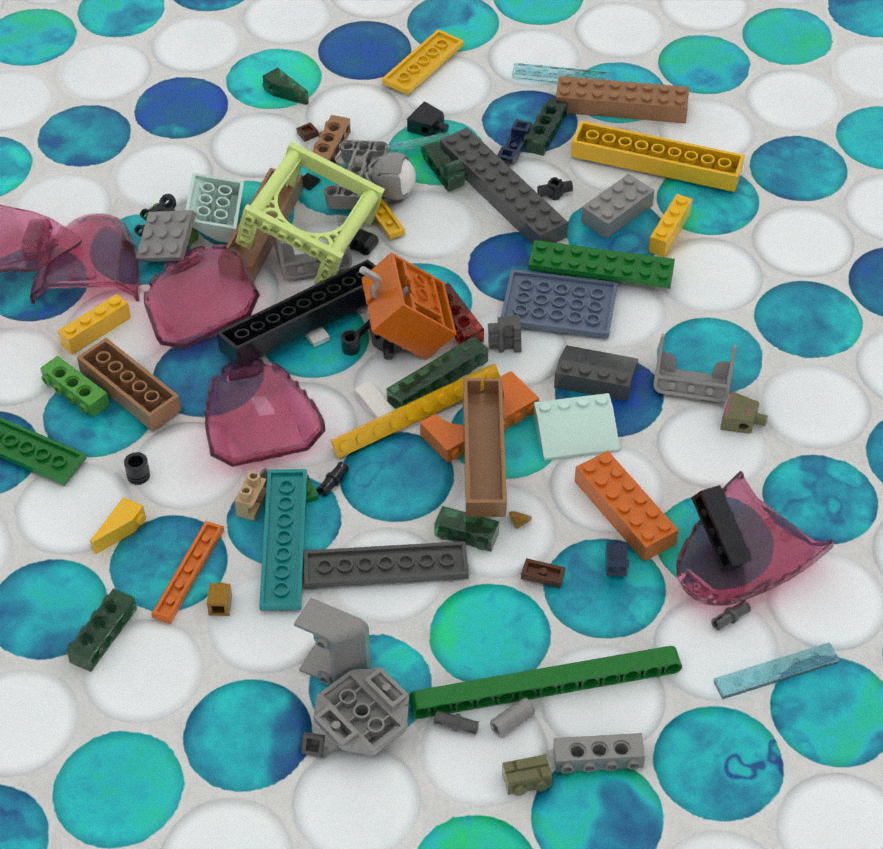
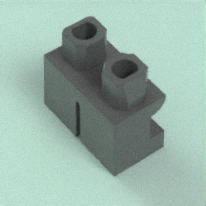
[488,315,522,353]

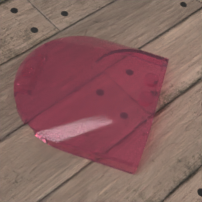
[144,244,260,349]

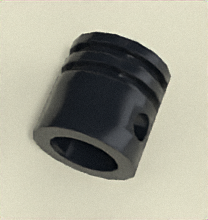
[124,452,150,485]

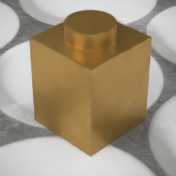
[207,582,232,616]

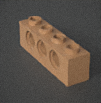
[312,115,351,163]

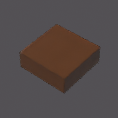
[296,122,319,142]

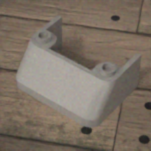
[273,214,352,280]
[653,333,736,402]
[294,598,371,685]

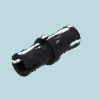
[316,461,349,497]

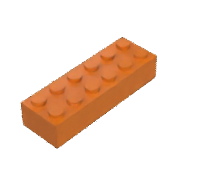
[575,451,679,562]

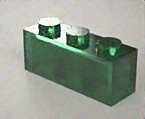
[434,506,499,552]

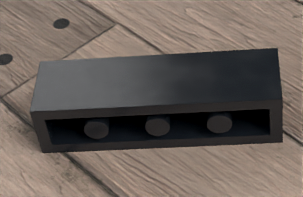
[691,485,753,572]

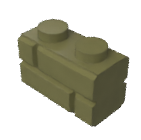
[502,754,552,796]

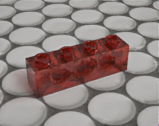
[445,283,484,349]

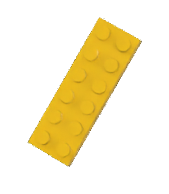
[382,29,464,95]

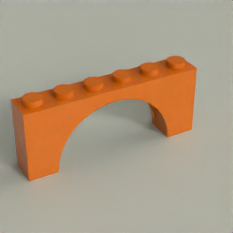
[420,371,539,463]

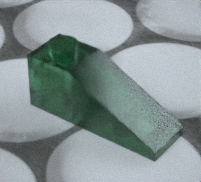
[262,68,309,105]

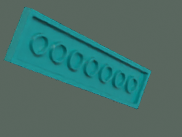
[259,469,308,611]

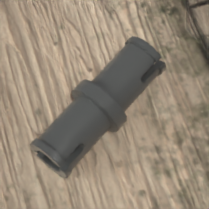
[711,600,751,631]
[434,710,479,735]

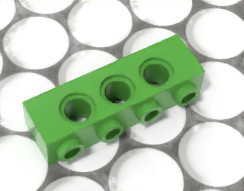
[40,356,110,418]

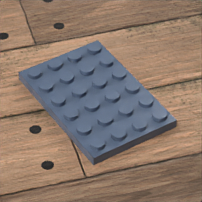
[501,269,618,339]

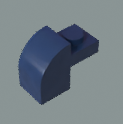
[605,543,629,576]

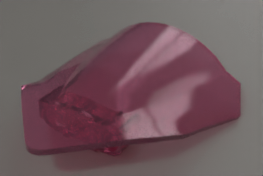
[0,205,82,272]

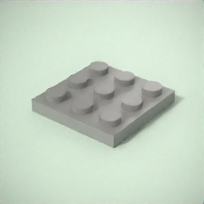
[135,210,196,262]

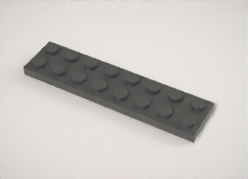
[304,541,469,588]

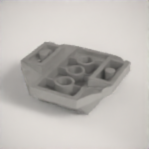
[313,667,409,756]

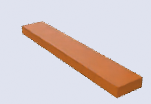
[151,521,224,624]

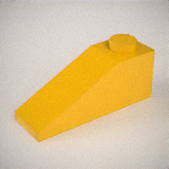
[90,497,146,554]

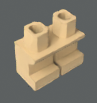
[235,471,266,521]

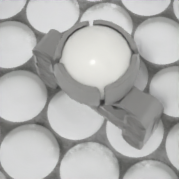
[324,140,416,210]

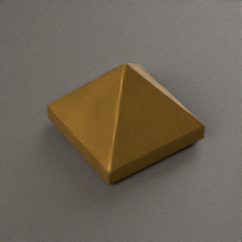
[509,511,532,529]

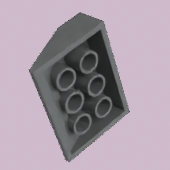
[554,345,639,402]

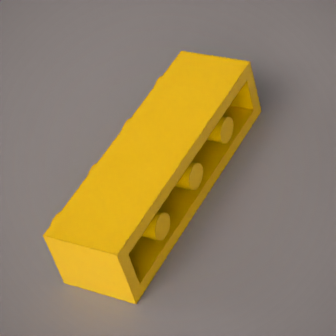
[648,194,693,257]
[58,294,131,355]

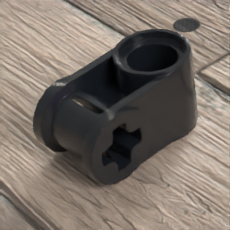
[349,229,379,255]

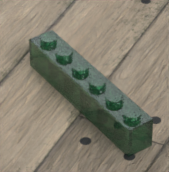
[386,336,488,409]

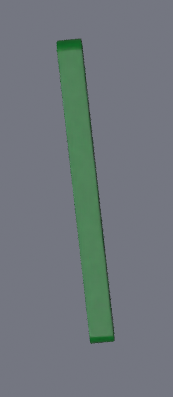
[409,646,682,719]

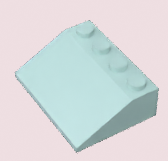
[186,173,244,243]
[533,393,620,461]

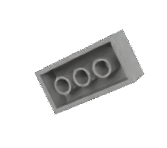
[581,174,654,239]

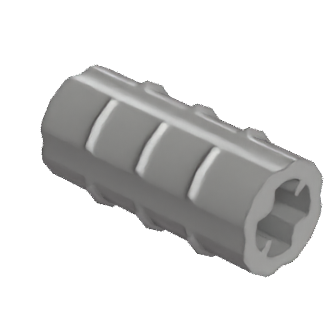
[490,698,535,737]

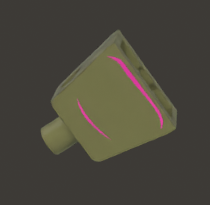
[720,391,768,434]

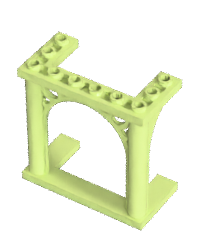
[235,141,385,284]

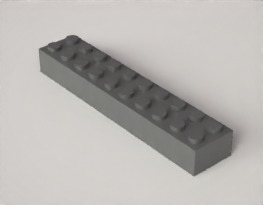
[440,127,568,245]

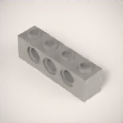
[553,733,645,774]

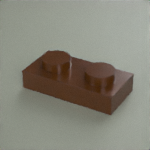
[521,558,566,588]

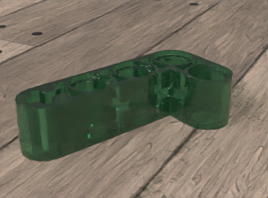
[421,142,465,191]

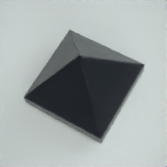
[302,172,321,190]

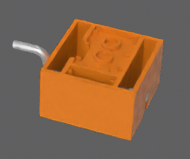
[359,252,457,360]

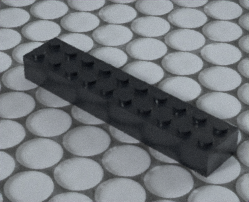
[216,259,376,367]

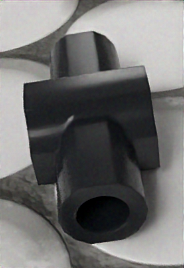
[537,177,573,200]

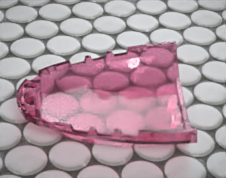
[30,213,140,304]
[205,359,326,467]
[676,471,834,606]

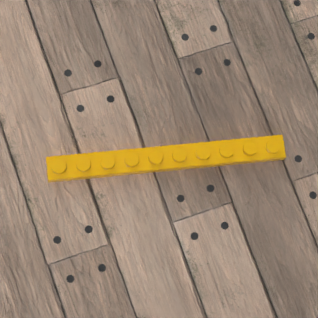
[330,364,500,458]

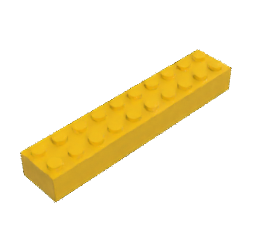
[571,121,745,192]

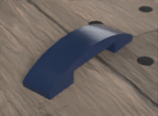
[497,119,532,162]

